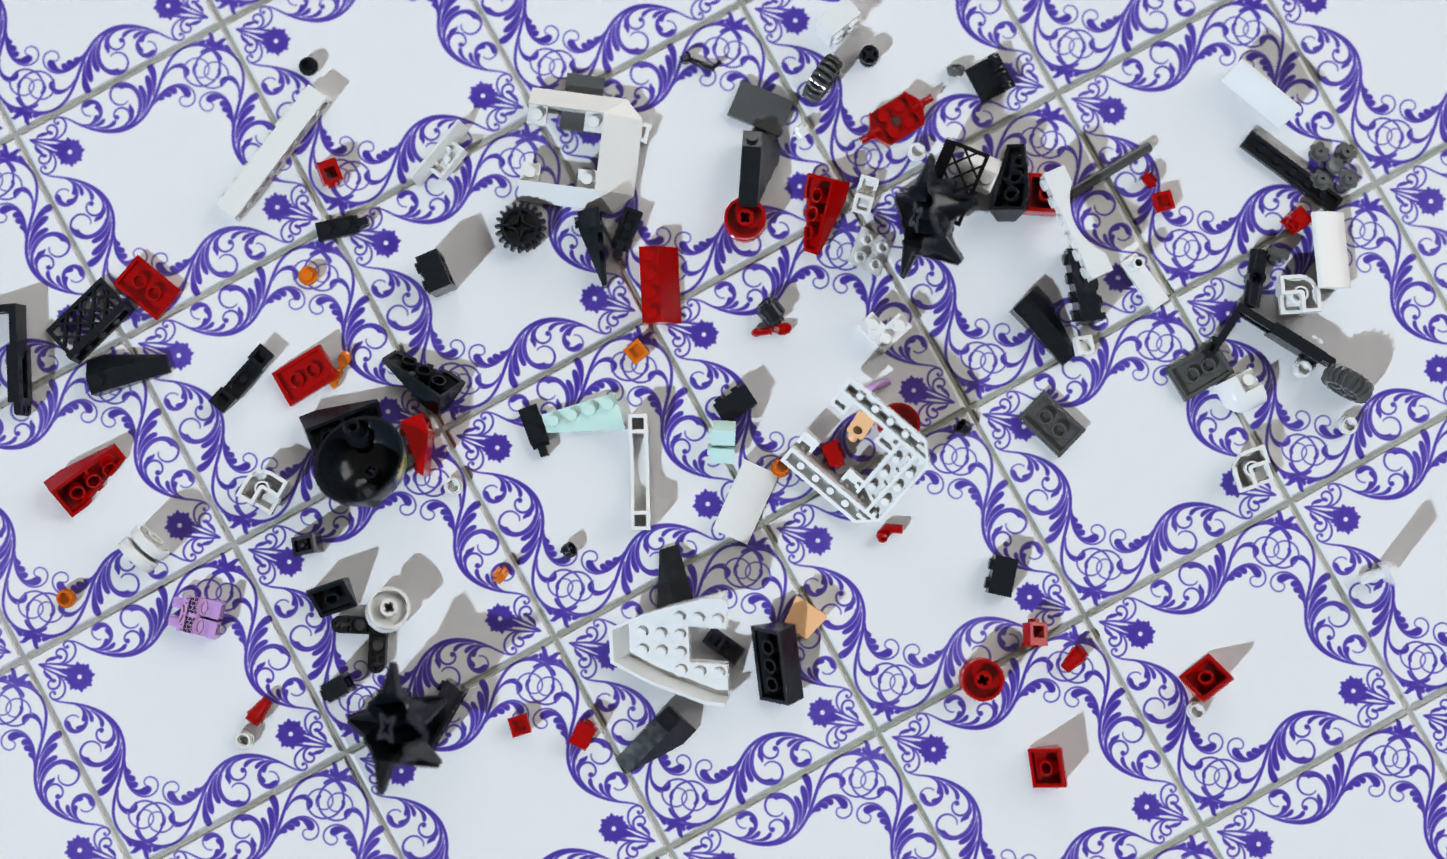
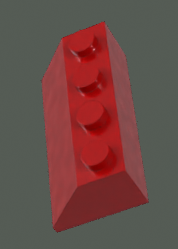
[639,246,681,326]

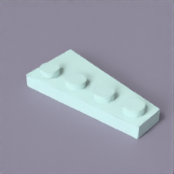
[542,393,626,433]

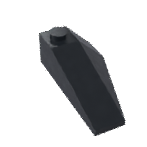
[738,130,780,208]
[989,144,1030,222]
[575,206,608,288]
[1010,286,1075,366]
[382,350,465,415]
[86,354,172,397]
[299,399,383,456]
[657,544,694,609]
[615,703,696,773]

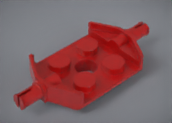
[859,91,934,147]

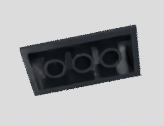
[751,622,804,706]
[426,678,469,750]

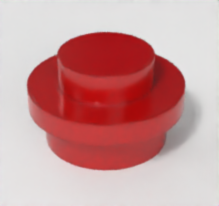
[1140,171,1157,189]

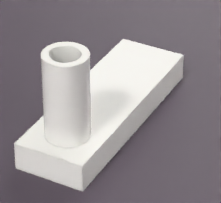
[1119,253,1169,311]
[1357,561,1403,586]

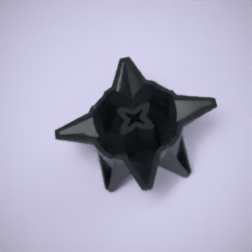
[894,153,978,279]
[347,661,448,795]

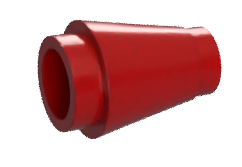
[1061,644,1089,673]
[245,696,272,727]

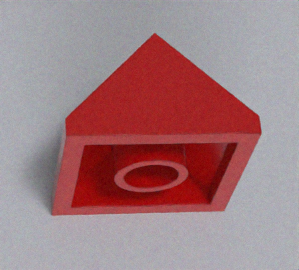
[1179,654,1234,703]
[1028,745,1068,788]

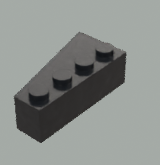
[1062,248,1106,326]

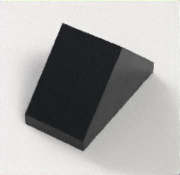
[291,533,324,557]

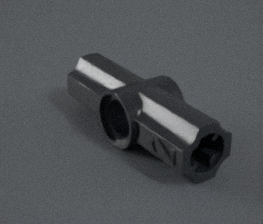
[1242,249,1268,308]

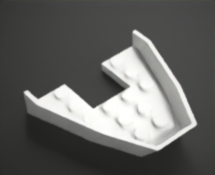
[609,590,730,707]

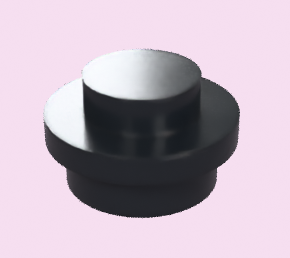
[299,57,318,76]

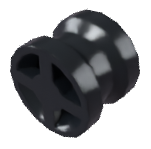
[859,45,879,68]

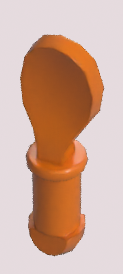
[330,350,351,389]

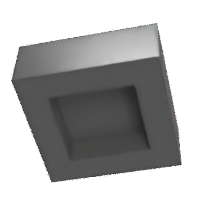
[1266,246,1290,264]

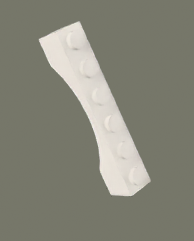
[1040,165,1113,282]
[628,414,651,531]

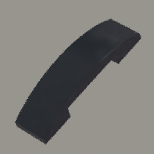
[209,343,275,414]

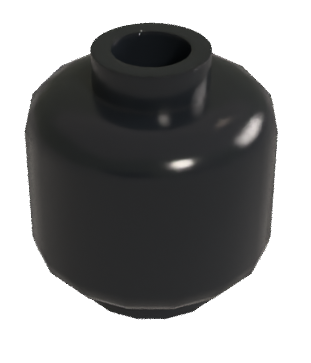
[757,297,785,326]

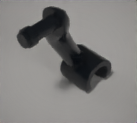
[680,51,721,72]

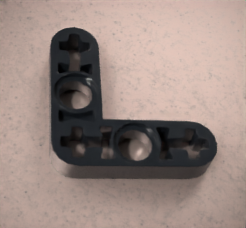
[331,615,388,673]

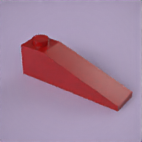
[804,173,850,255]
[43,443,126,517]

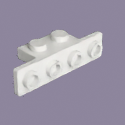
[409,120,469,187]

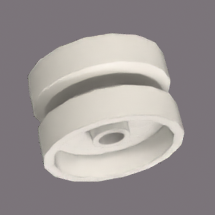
[118,524,170,573]
[365,587,410,633]

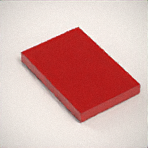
[113,255,183,321]
[271,344,340,406]

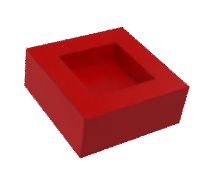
[1150,190,1176,214]
[507,713,532,738]

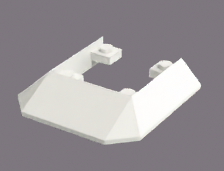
[519,87,643,213]
[780,376,930,523]

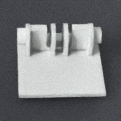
[848,226,893,277]

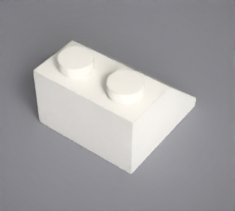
[955,150,1002,196]

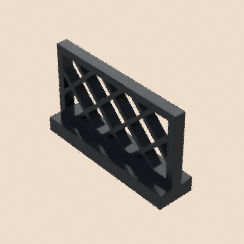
[935,137,990,227]
[45,277,134,364]

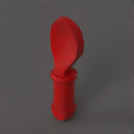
[751,323,792,337]

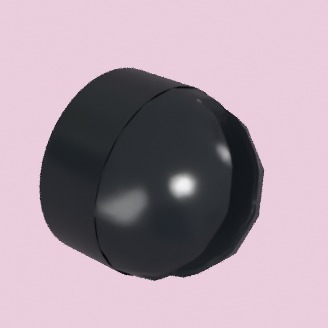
[955,419,972,436]
[560,542,577,559]

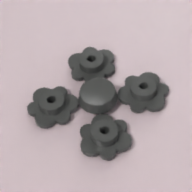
[1308,142,1359,191]

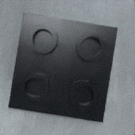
[965,53,1016,104]

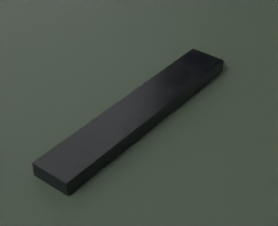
[1239,131,1343,211]

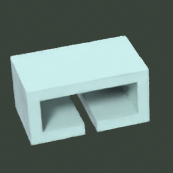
[707,420,736,464]

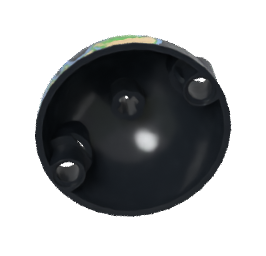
[313,416,407,508]

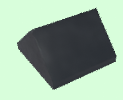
[306,577,357,618]

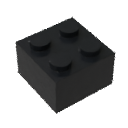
[414,248,457,298]

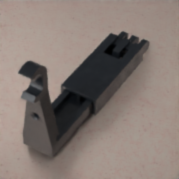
[1201,302,1336,367]
[0,303,32,416]

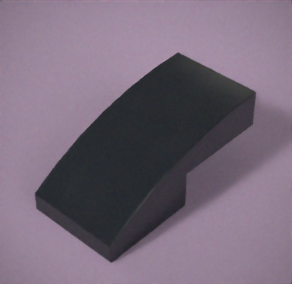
[702,628,746,665]

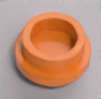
[298,266,318,285]
[771,459,790,478]
[492,566,509,584]
[56,589,77,608]

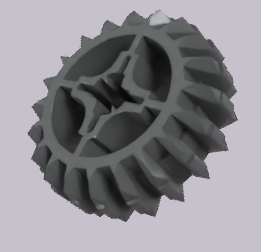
[802,53,843,104]
[1321,364,1374,404]

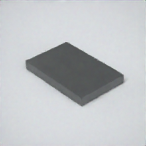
[559,73,605,135]
[727,80,794,137]
[1164,341,1234,402]
[1017,390,1086,458]

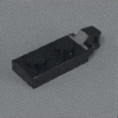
[611,206,643,261]
[315,215,370,242]
[518,404,550,458]

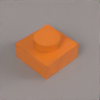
[623,338,650,365]

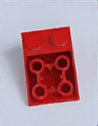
[399,413,435,477]

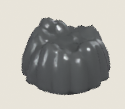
[947,64,965,77]

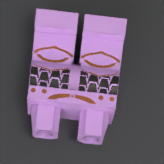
[168,595,227,639]

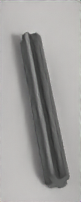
[1070,142,1153,198]

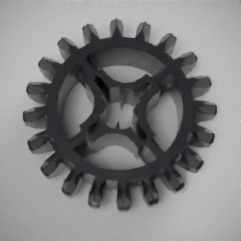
[495,202,547,253]

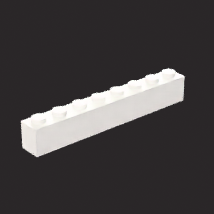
[216,84,331,222]

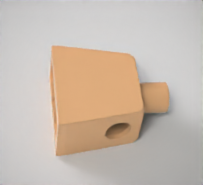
[846,408,875,443]
[784,595,828,639]

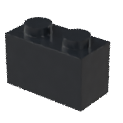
[713,384,758,421]
[983,555,1019,598]
[320,672,357,703]

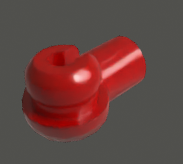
[876,523,903,543]

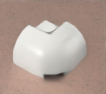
[1275,274,1322,316]
[1213,367,1267,413]
[1232,444,1274,493]
[236,469,290,515]

